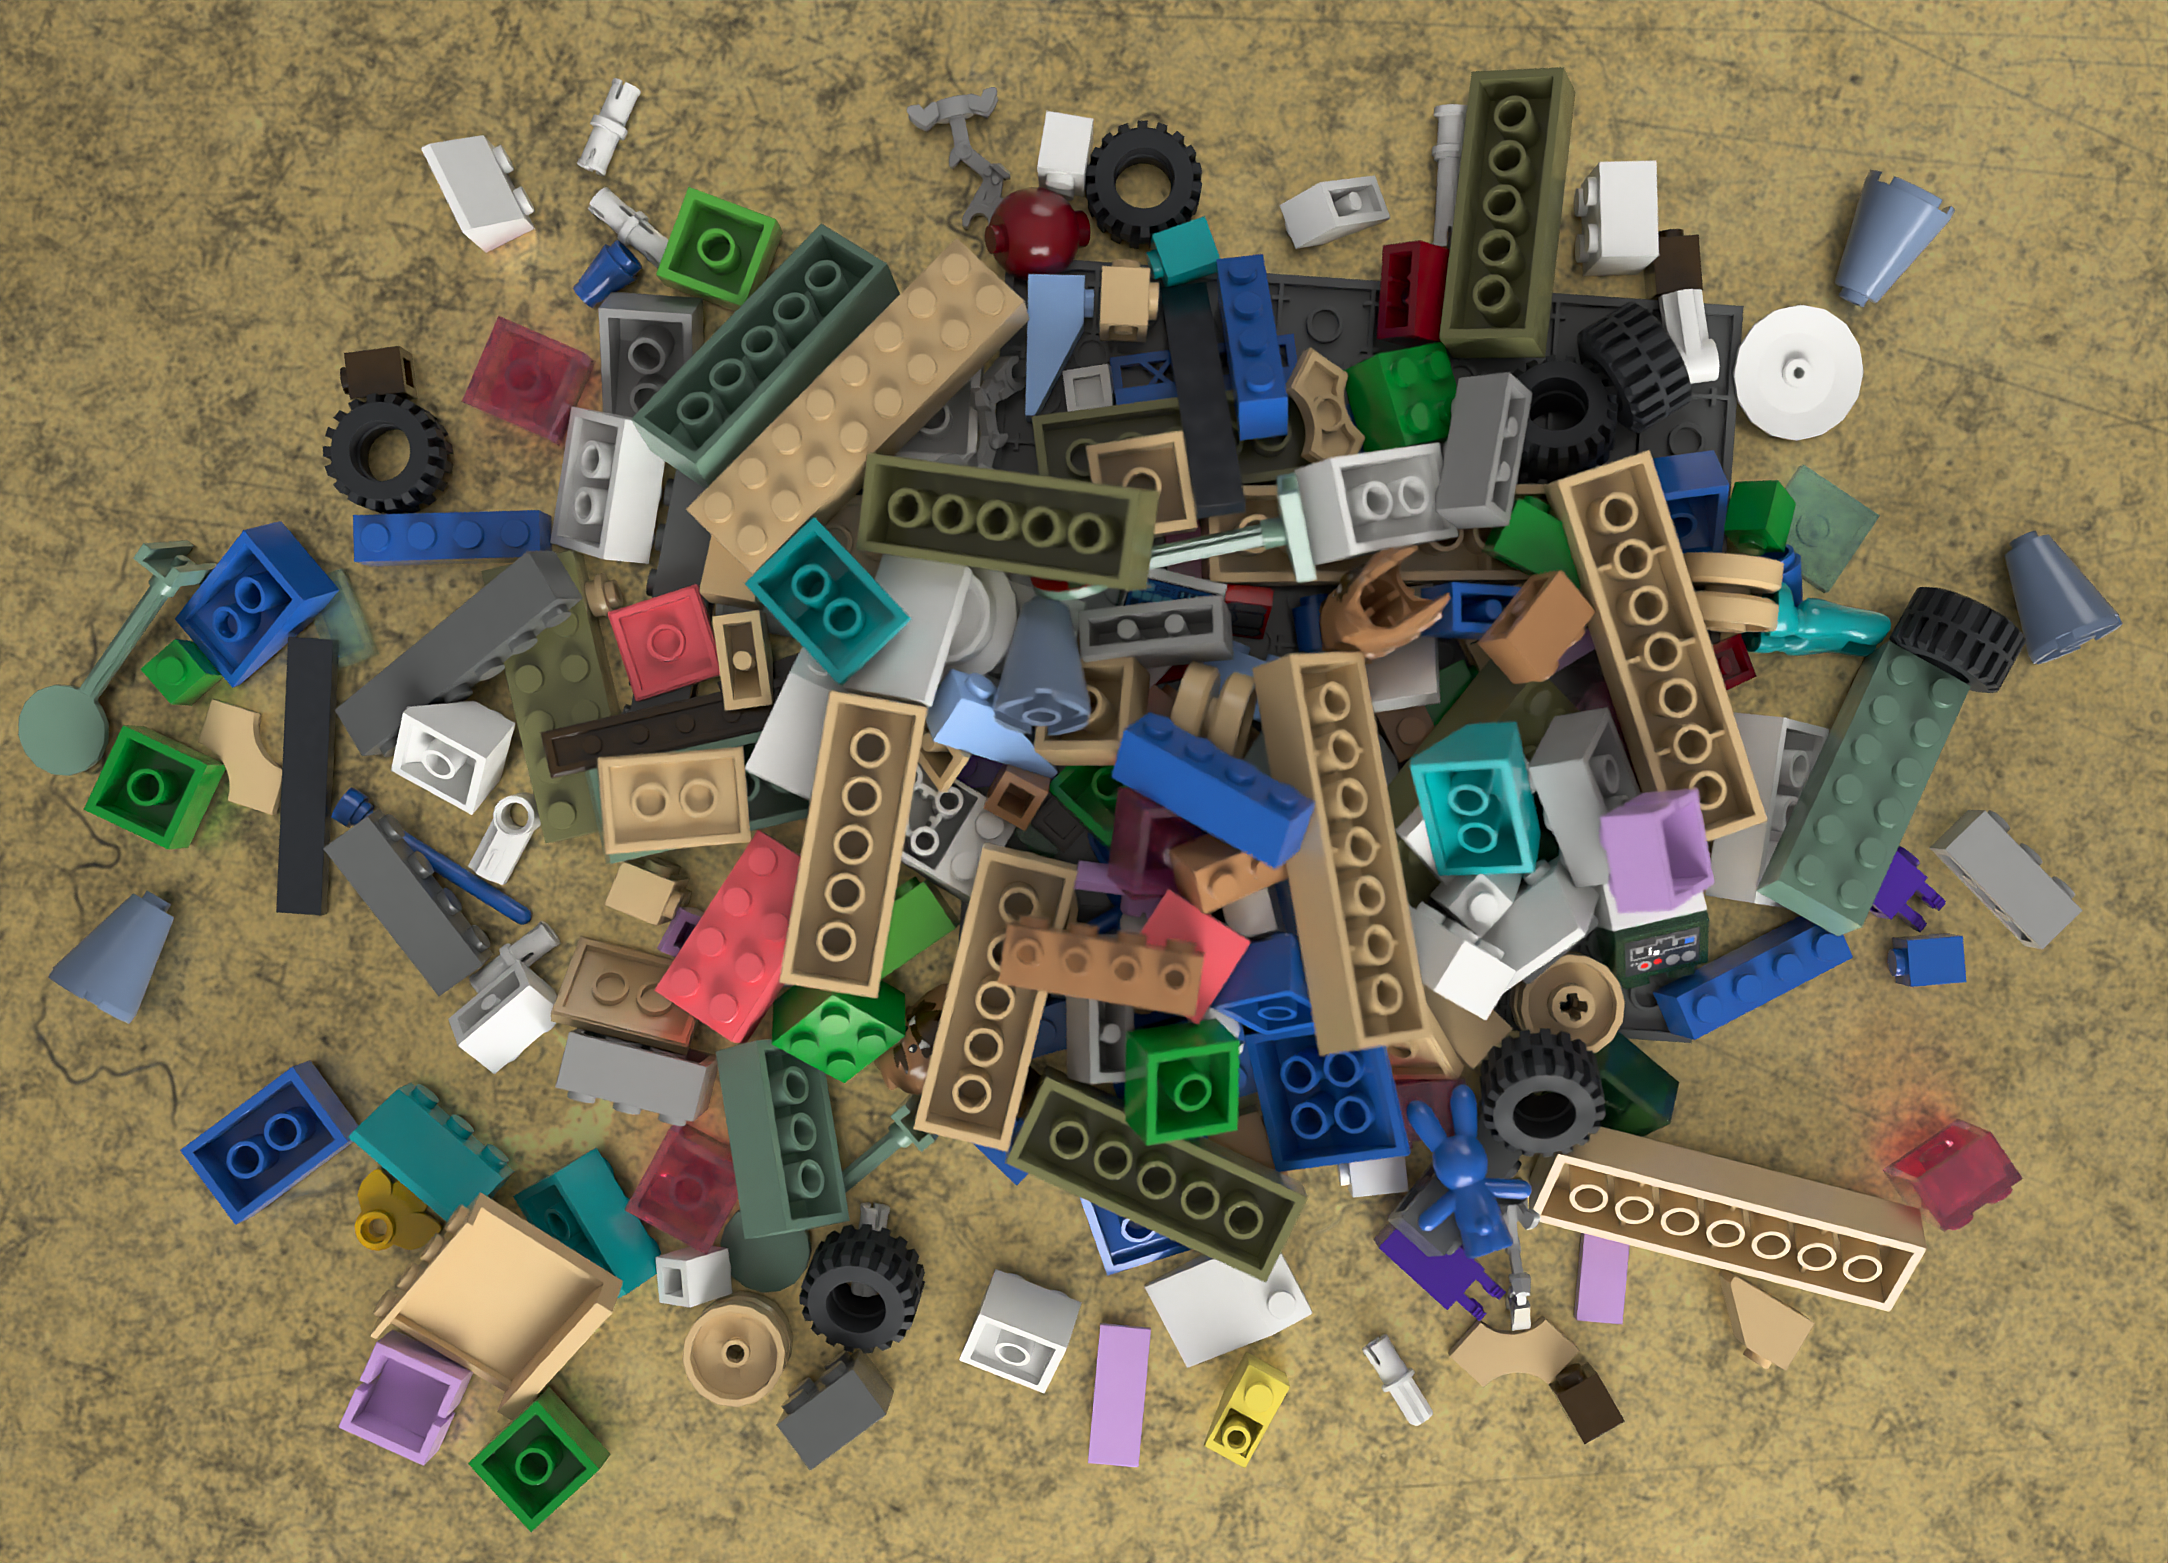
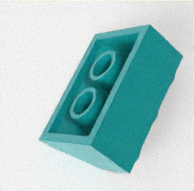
[1410,722,1541,876]
[348,1083,515,1222]
[513,1148,661,1299]

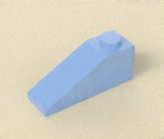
[1025,274,1094,422]
[925,668,1058,779]

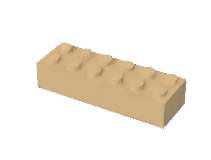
[779,691,927,998]
[914,842,1078,1152]

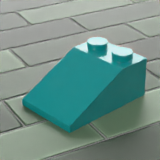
[744,517,911,686]

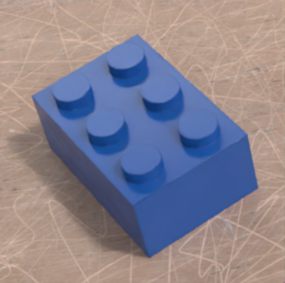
[180,1060,359,1225]

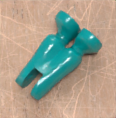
[1741,582,1891,657]

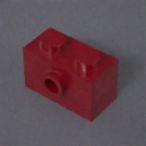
[1377,240,1450,348]

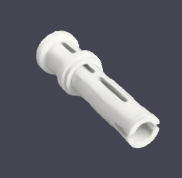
[1432,104,1467,249]

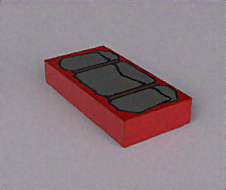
[1224,584,1274,639]

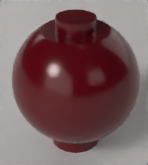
[985,187,1091,281]

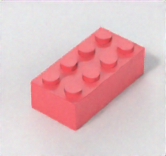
[655,830,800,1044]

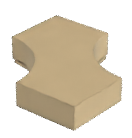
[1286,348,1365,464]
[198,699,282,814]
[1448,1316,1580,1387]

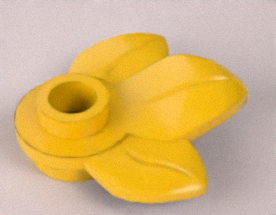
[355,1168,442,1251]

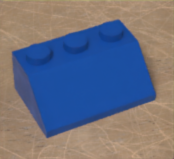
[1596,450,1729,554]

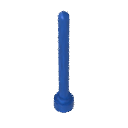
[331,787,532,925]

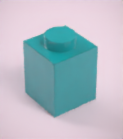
[1146,216,1221,287]

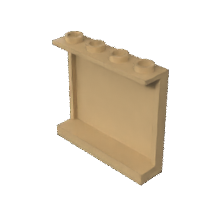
[370,1193,623,1421]

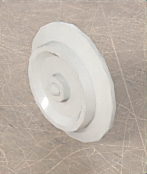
[1732,305,1864,441]
[939,566,1018,685]

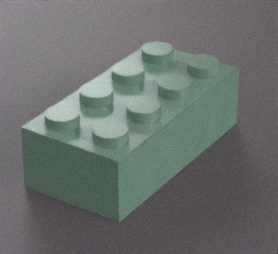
[716,1039,850,1239]

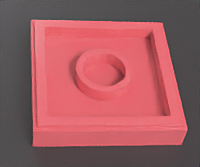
[607,584,720,702]
[1140,889,1251,1024]

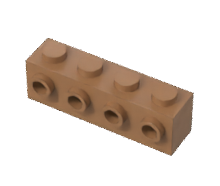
[998,914,1205,1016]

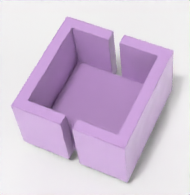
[1599,788,1714,913]
[339,1329,473,1466]

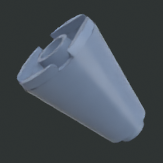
[1835,170,1955,308]
[2005,531,2123,664]
[993,595,1091,735]
[49,891,174,1024]

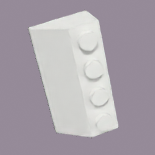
[1705,712,1829,908]

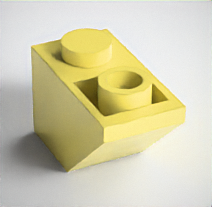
[1204,1352,1290,1468]

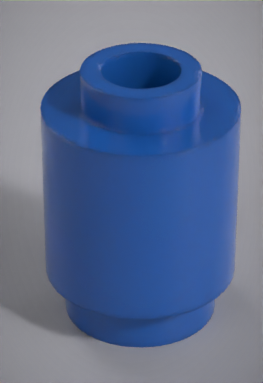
[1292,593,1327,654]

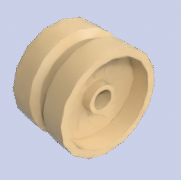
[1683,552,1784,633]
[1170,661,1257,760]
[1509,950,1625,1053]
[682,1291,793,1407]

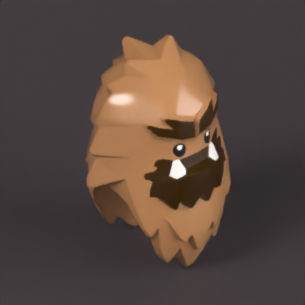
[1319,545,1450,665]
[873,983,949,1094]

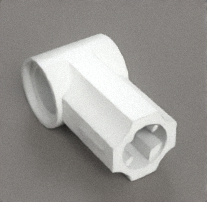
[1659,289,1719,384]
[468,792,541,885]

